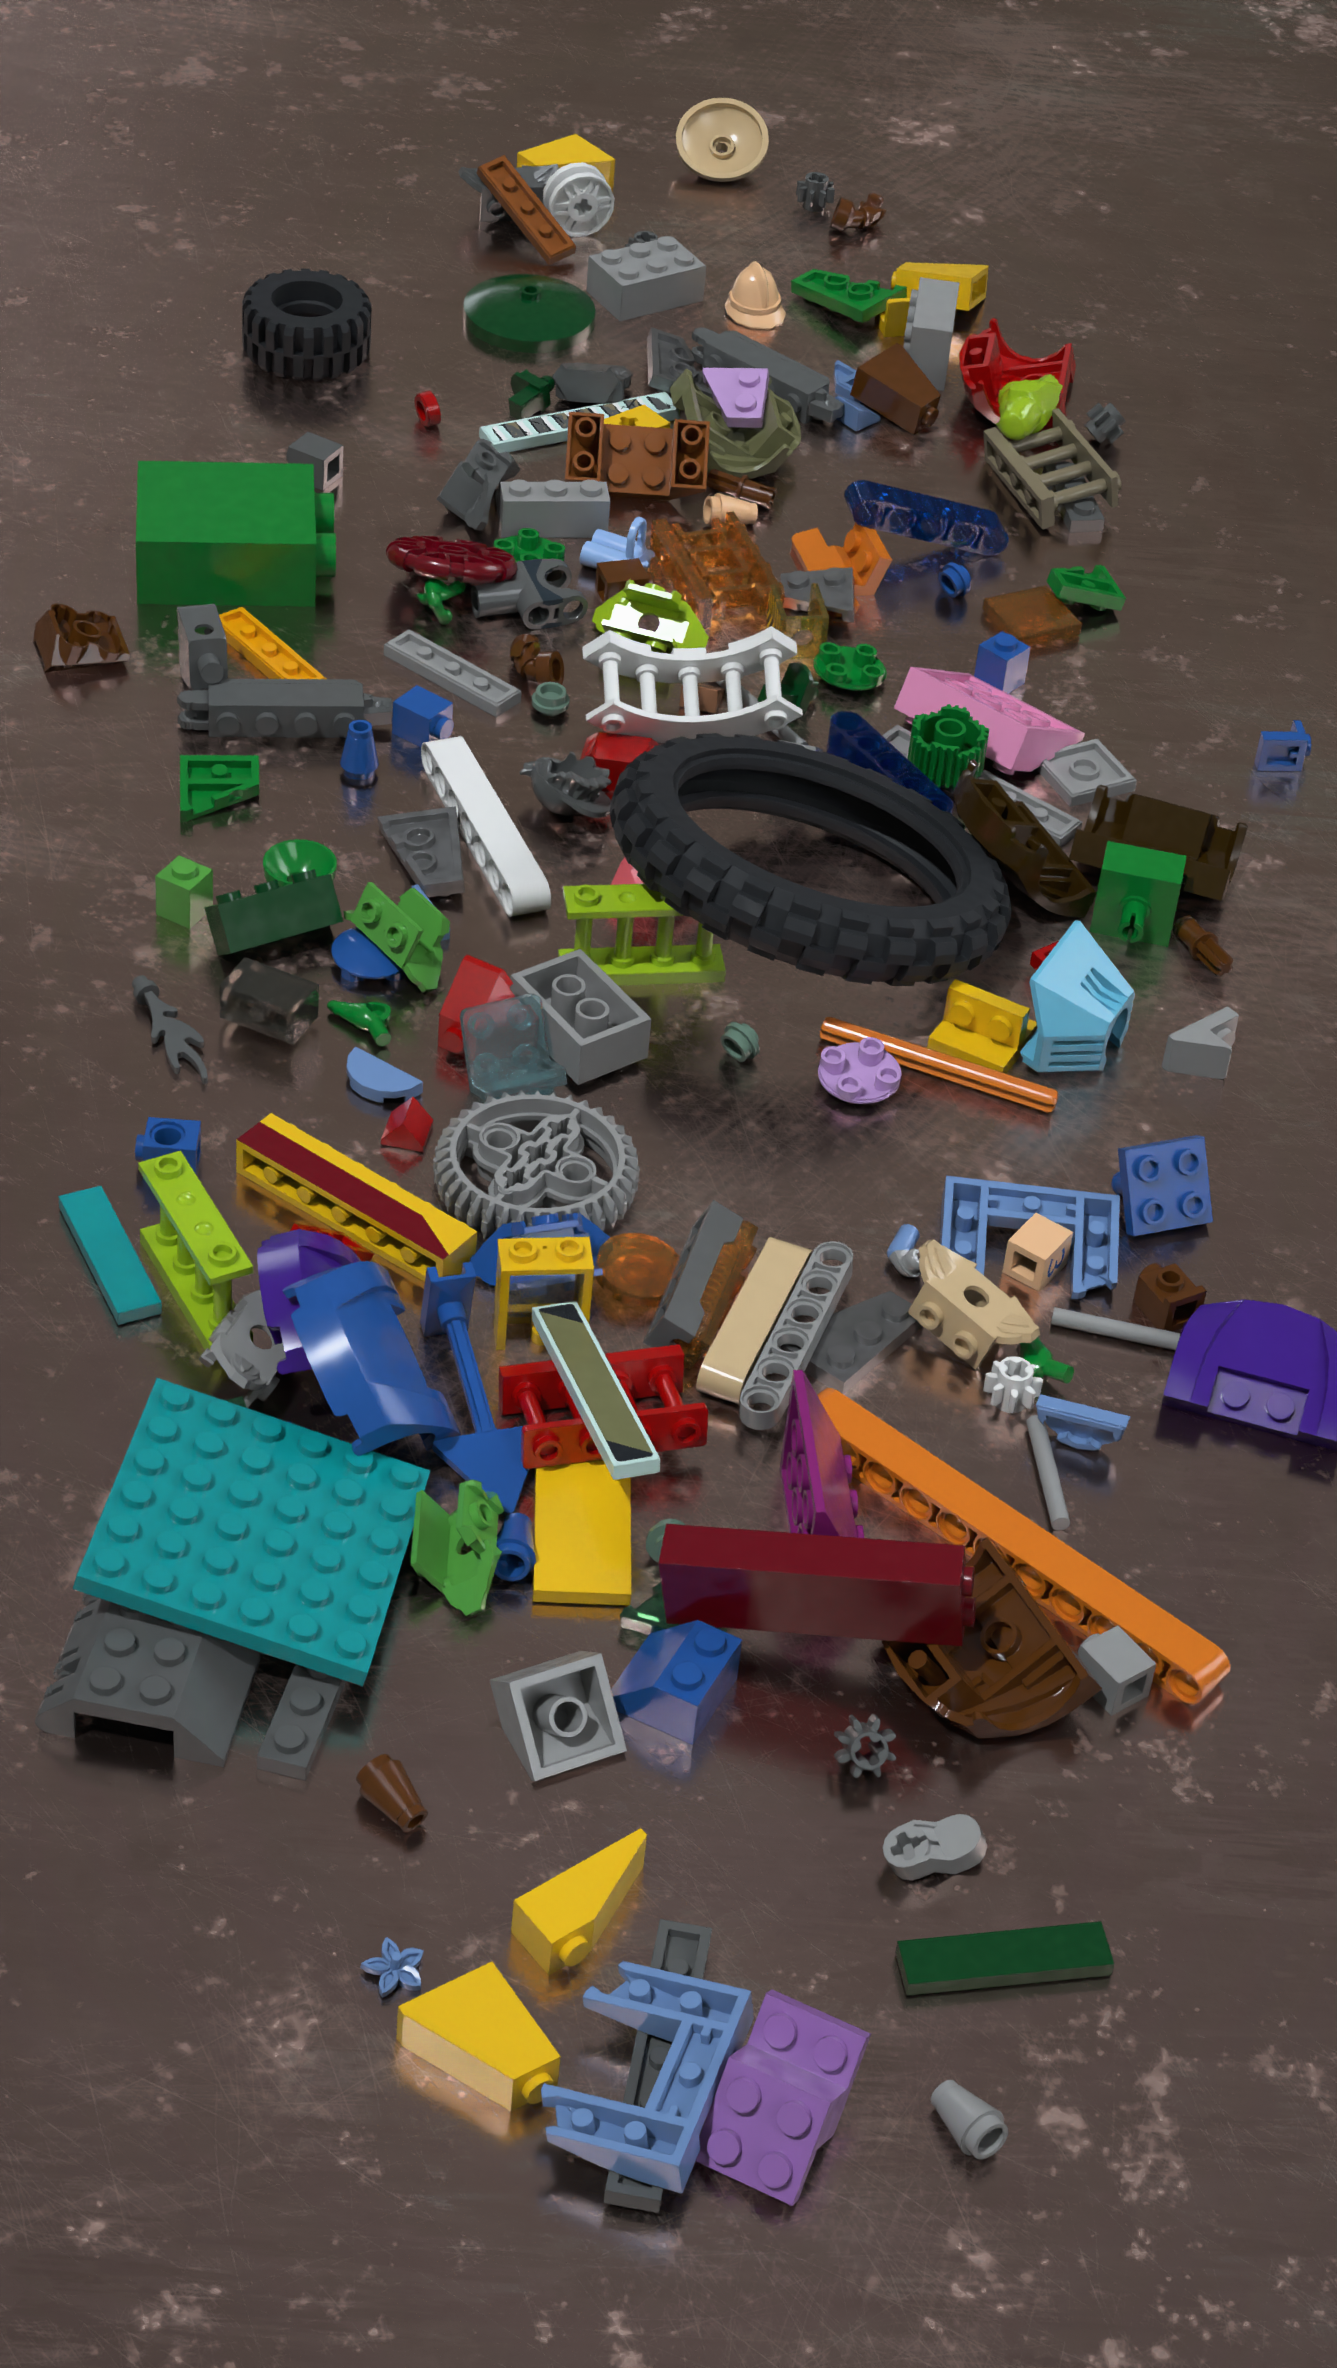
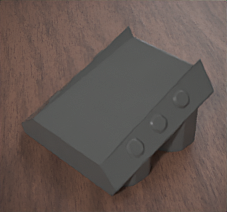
[552,362,633,404]

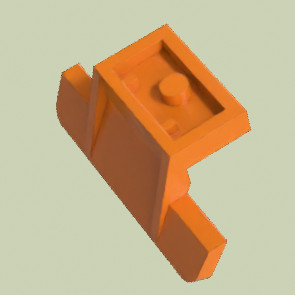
[792,518,892,617]

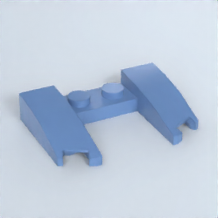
[940,1176,1120,1299]
[541,1961,754,2194]

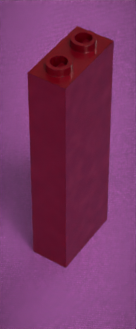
[658,1524,976,1646]

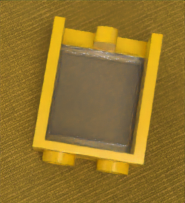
[492,1237,594,1350]

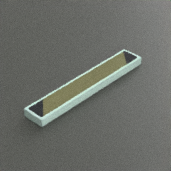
[532,1301,660,1480]

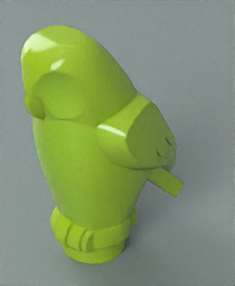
[996,374,1063,441]

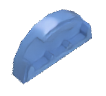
[346,1046,423,1103]
[1036,1394,1130,1451]

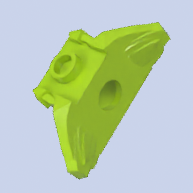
[592,579,709,654]

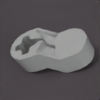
[883,1814,987,1880]

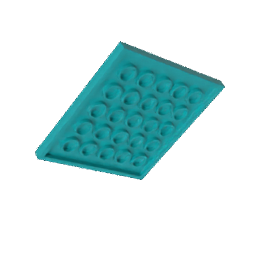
[73,1378,430,1686]

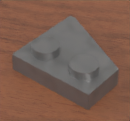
[780,567,854,622]

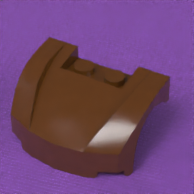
[881,1537,1102,1738]

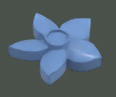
[360,1937,424,1998]

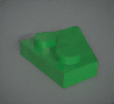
[1047,565,1126,611]
[180,755,259,822]

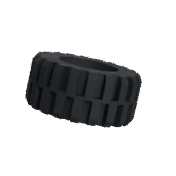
[242,268,372,381]

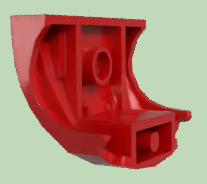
[959,318,1076,432]

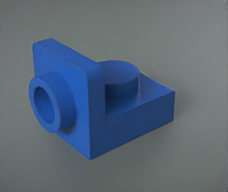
[1254,720,1311,771]

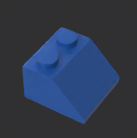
[611,1620,742,1745]

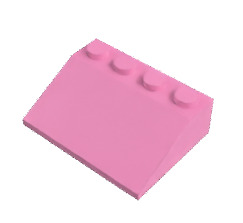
[894,667,1085,775]

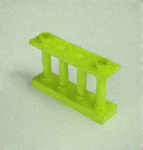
[558,884,726,985]
[138,1150,253,1350]

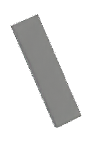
[384,629,522,717]

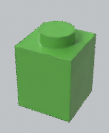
[155,855,213,929]

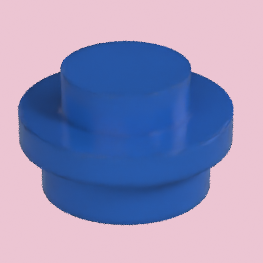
[938,562,971,598]

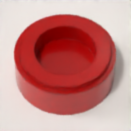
[414,390,441,427]

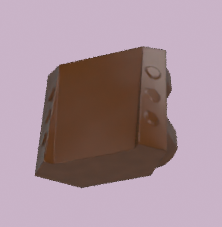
[33,603,130,672]

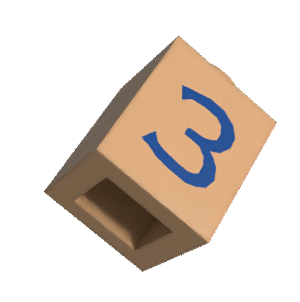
[1002,1213,1073,1292]

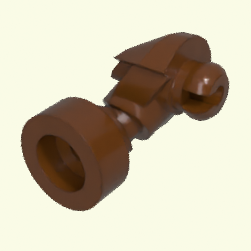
[830,193,887,232]
[509,634,564,685]

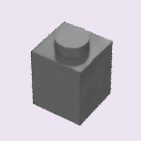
[286,432,343,491]

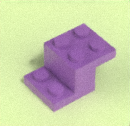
[696,1989,871,2206]

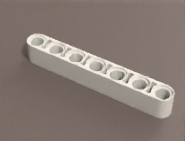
[421,736,551,917]

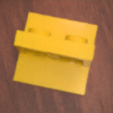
[927,979,1037,1074]

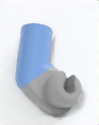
[887,1224,921,1278]

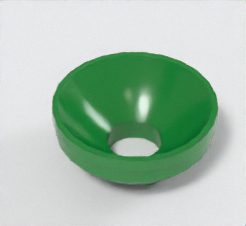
[263,839,337,887]

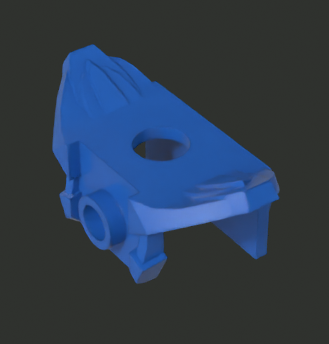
[470,1212,613,1297]

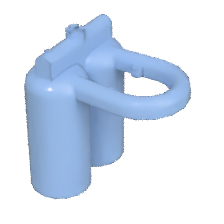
[580,516,655,569]

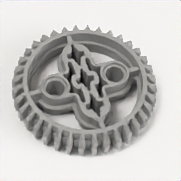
[433,1089,640,1239]

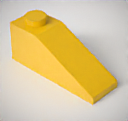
[511,1828,647,1976]

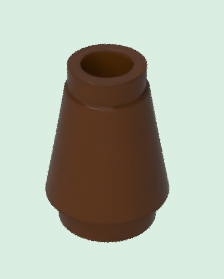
[356,1754,428,1832]

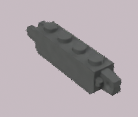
[691,327,844,424]
[177,679,393,738]

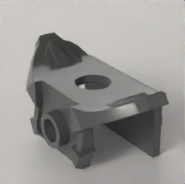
[458,163,560,222]
[436,439,521,531]

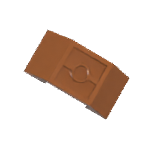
[565,412,710,501]

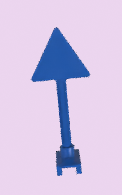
[420,1261,529,1517]

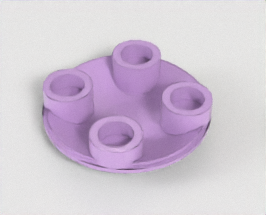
[818,1037,902,1104]

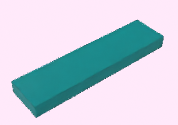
[58,1186,162,1325]

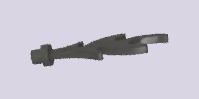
[132,975,208,1084]

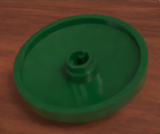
[463,274,596,353]

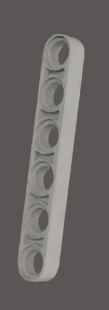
[739,1241,853,1430]

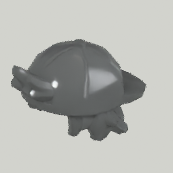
[520,751,612,818]

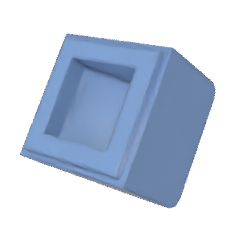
[835,396,881,432]

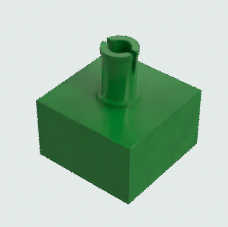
[1089,841,1187,947]

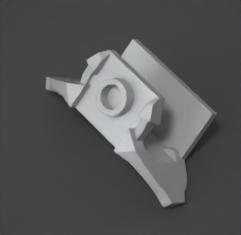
[199,1289,286,1408]

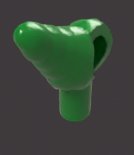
[327,1000,392,1046]
[1019,1337,1074,1384]

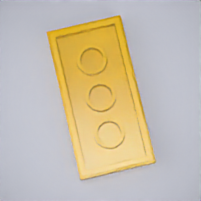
[533,1459,631,1606]

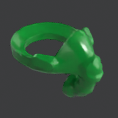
[416,578,466,625]

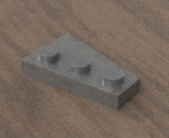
[647,327,713,398]
[377,806,465,897]
[779,1291,922,1394]

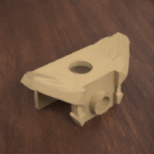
[908,1239,1040,1370]

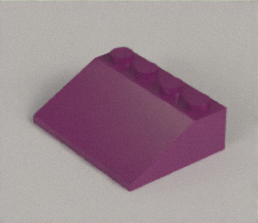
[779,1370,864,1538]

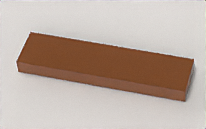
[477,155,576,265]

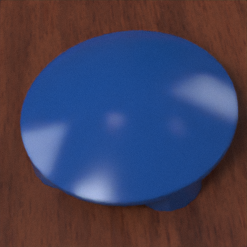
[331,927,406,982]

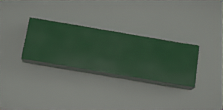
[895,1921,1115,1996]

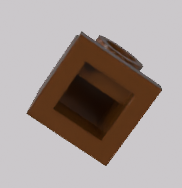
[1133,1263,1207,1332]

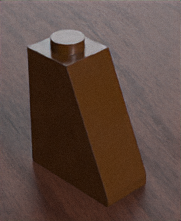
[850,343,941,435]

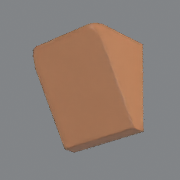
[679,683,725,714]

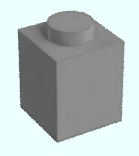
[1078,1625,1156,1716]

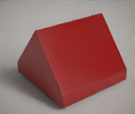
[381,1096,433,1152]

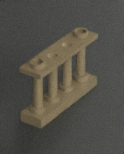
[983,408,1121,529]

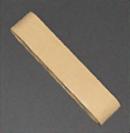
[696,1237,813,1405]

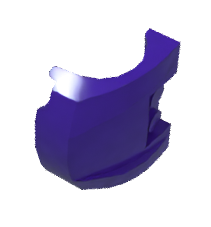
[257,1229,361,1375]
[1162,1299,1337,1451]

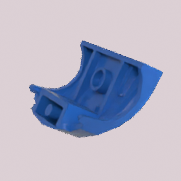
[282,1261,461,1456]

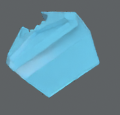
[1020,920,1135,1073]

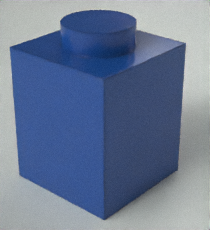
[974,631,1031,694]
[392,685,454,747]

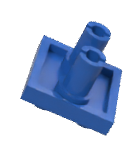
[1111,1135,1213,1236]

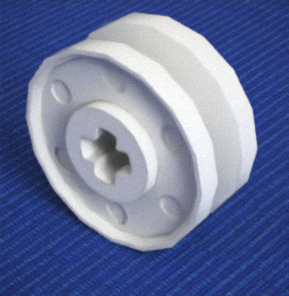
[543,162,615,237]

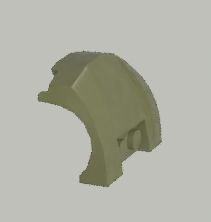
[670,368,801,479]

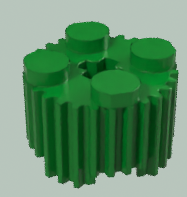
[907,704,989,791]

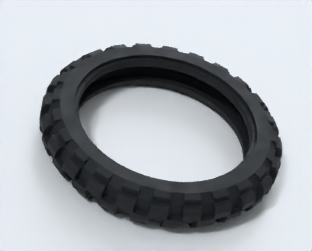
[610,733,1011,986]

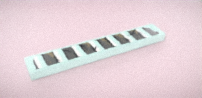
[479,392,680,453]

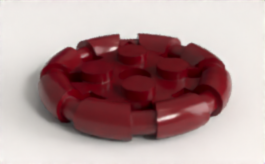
[386,536,517,584]

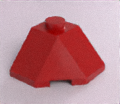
[438,954,538,1061]

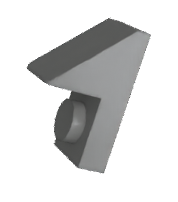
[1162,1006,1239,1079]

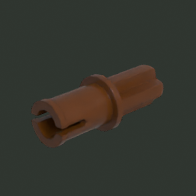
[706,469,777,510]
[1173,915,1233,977]

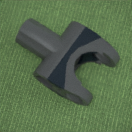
[471,559,588,630]

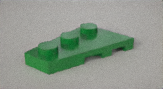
[791,269,907,323]

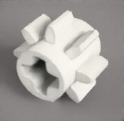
[983,1356,1043,1413]

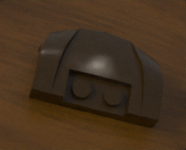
[953,759,1097,918]
[1069,785,1248,901]

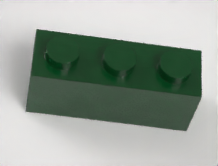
[204,869,344,955]

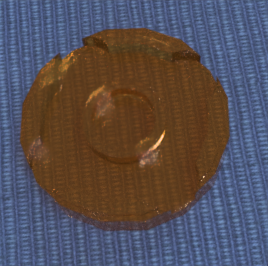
[594,1233,679,1308]

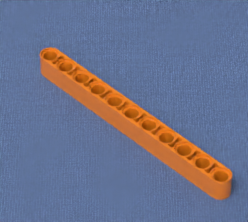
[817,1388,1230,1705]

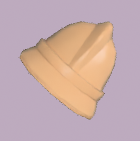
[725,261,786,330]

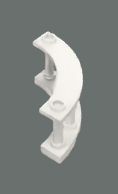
[582,626,803,743]

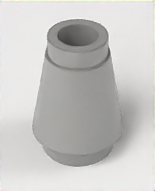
[930,2080,1008,2160]

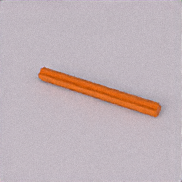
[820,1017,1058,1114]

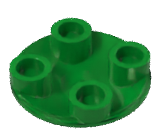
[493,528,565,562]
[813,642,887,690]

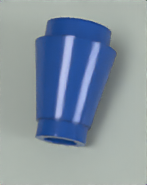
[340,720,379,780]
[494,1513,536,1581]

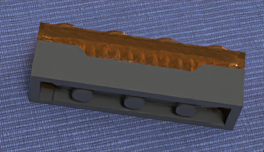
[643,1200,758,1371]

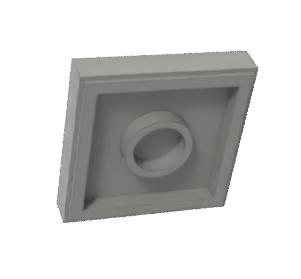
[1036,739,1137,807]

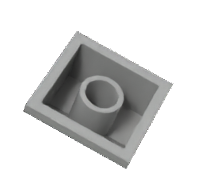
[489,1651,627,1781]

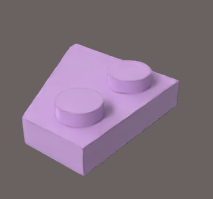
[702,368,769,428]

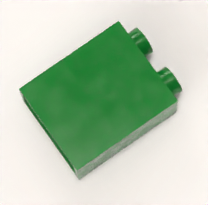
[136,461,336,607]

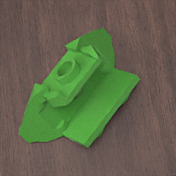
[343,882,450,993]
[410,1479,504,1616]

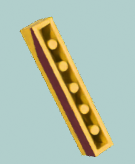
[236,1113,477,1282]

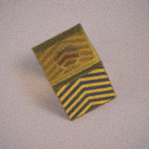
[766,583,829,659]

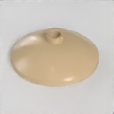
[676,98,769,182]

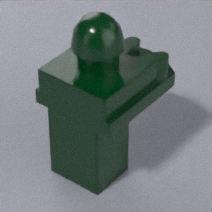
[508,369,555,420]
[757,662,819,714]

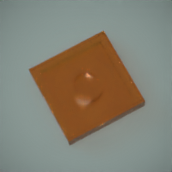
[982,585,1082,646]

